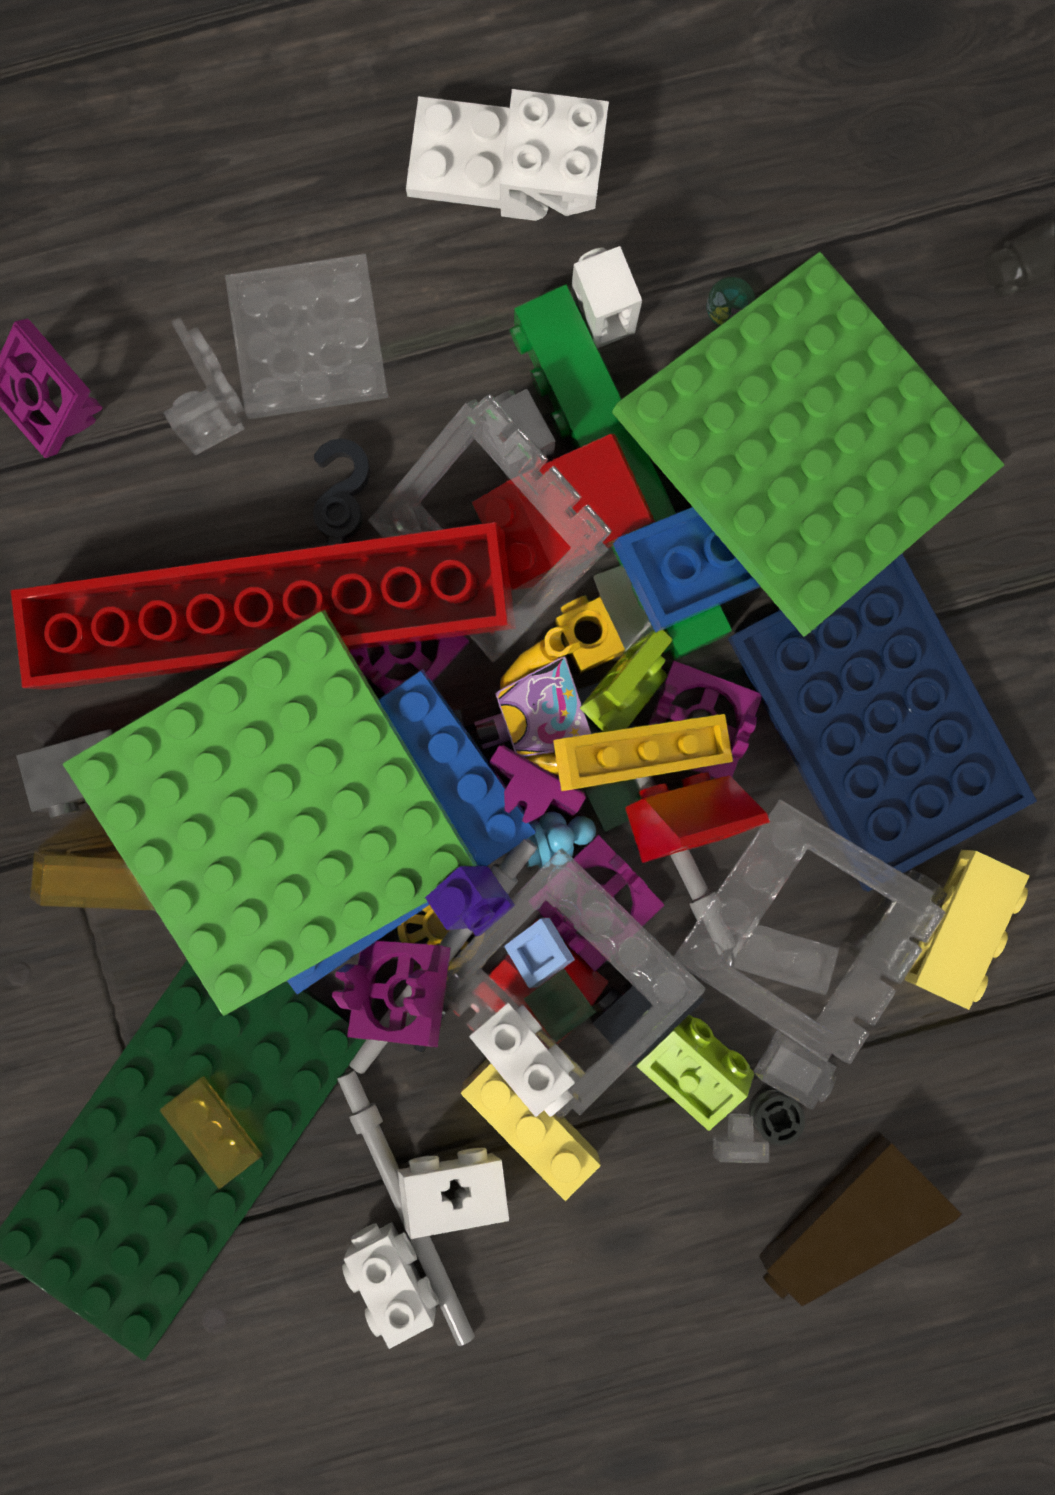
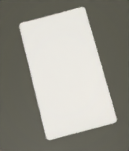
[593,566,652,652]

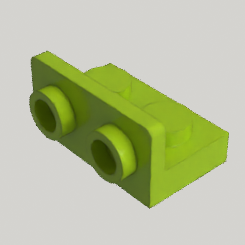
[580,630,673,732]
[637,1015,754,1131]

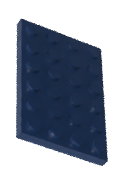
[728,554,1037,892]

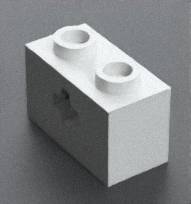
[571,246,642,348]
[398,1148,509,1239]

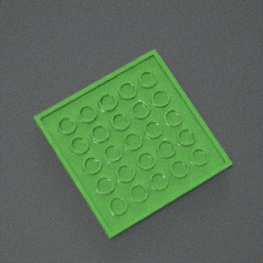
[612,252,1004,637]
[63,610,478,1016]

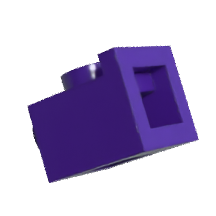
[425,866,515,936]

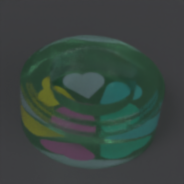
[706,277,755,326]

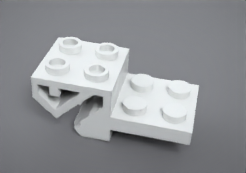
[406,89,609,221]

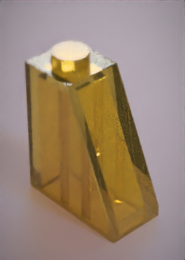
[30,850,155,910]

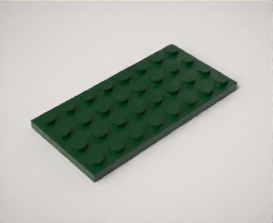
[0,960,366,1361]

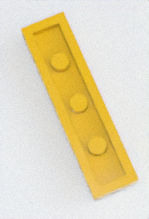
[553,714,733,791]

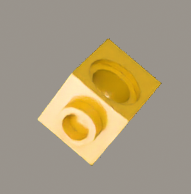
[555,596,625,675]

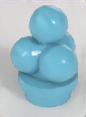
[526,812,596,868]

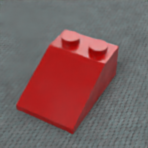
[472,434,656,590]

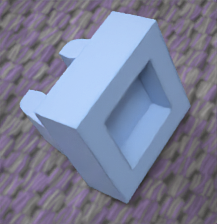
[504,918,575,988]

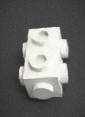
[469,1003,575,1117]
[342,1222,439,1349]

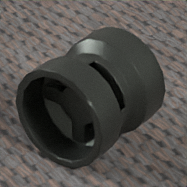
[749,1087,806,1146]

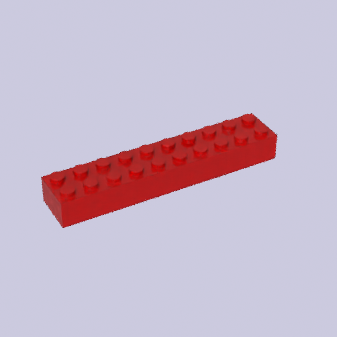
[11,522,516,690]

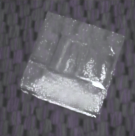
[713,1113,769,1163]

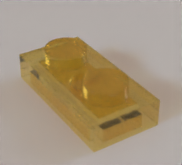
[160,1076,262,1189]

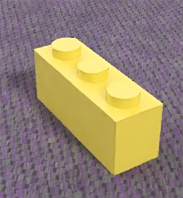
[903,850,1029,1010]
[461,1059,601,1201]

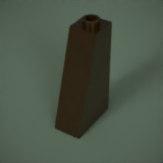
[759,1132,962,1306]

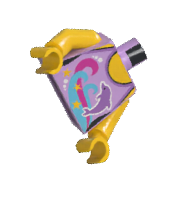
[474,624,591,775]

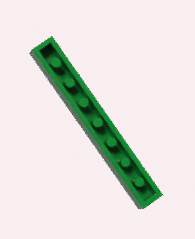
[510,285,732,660]

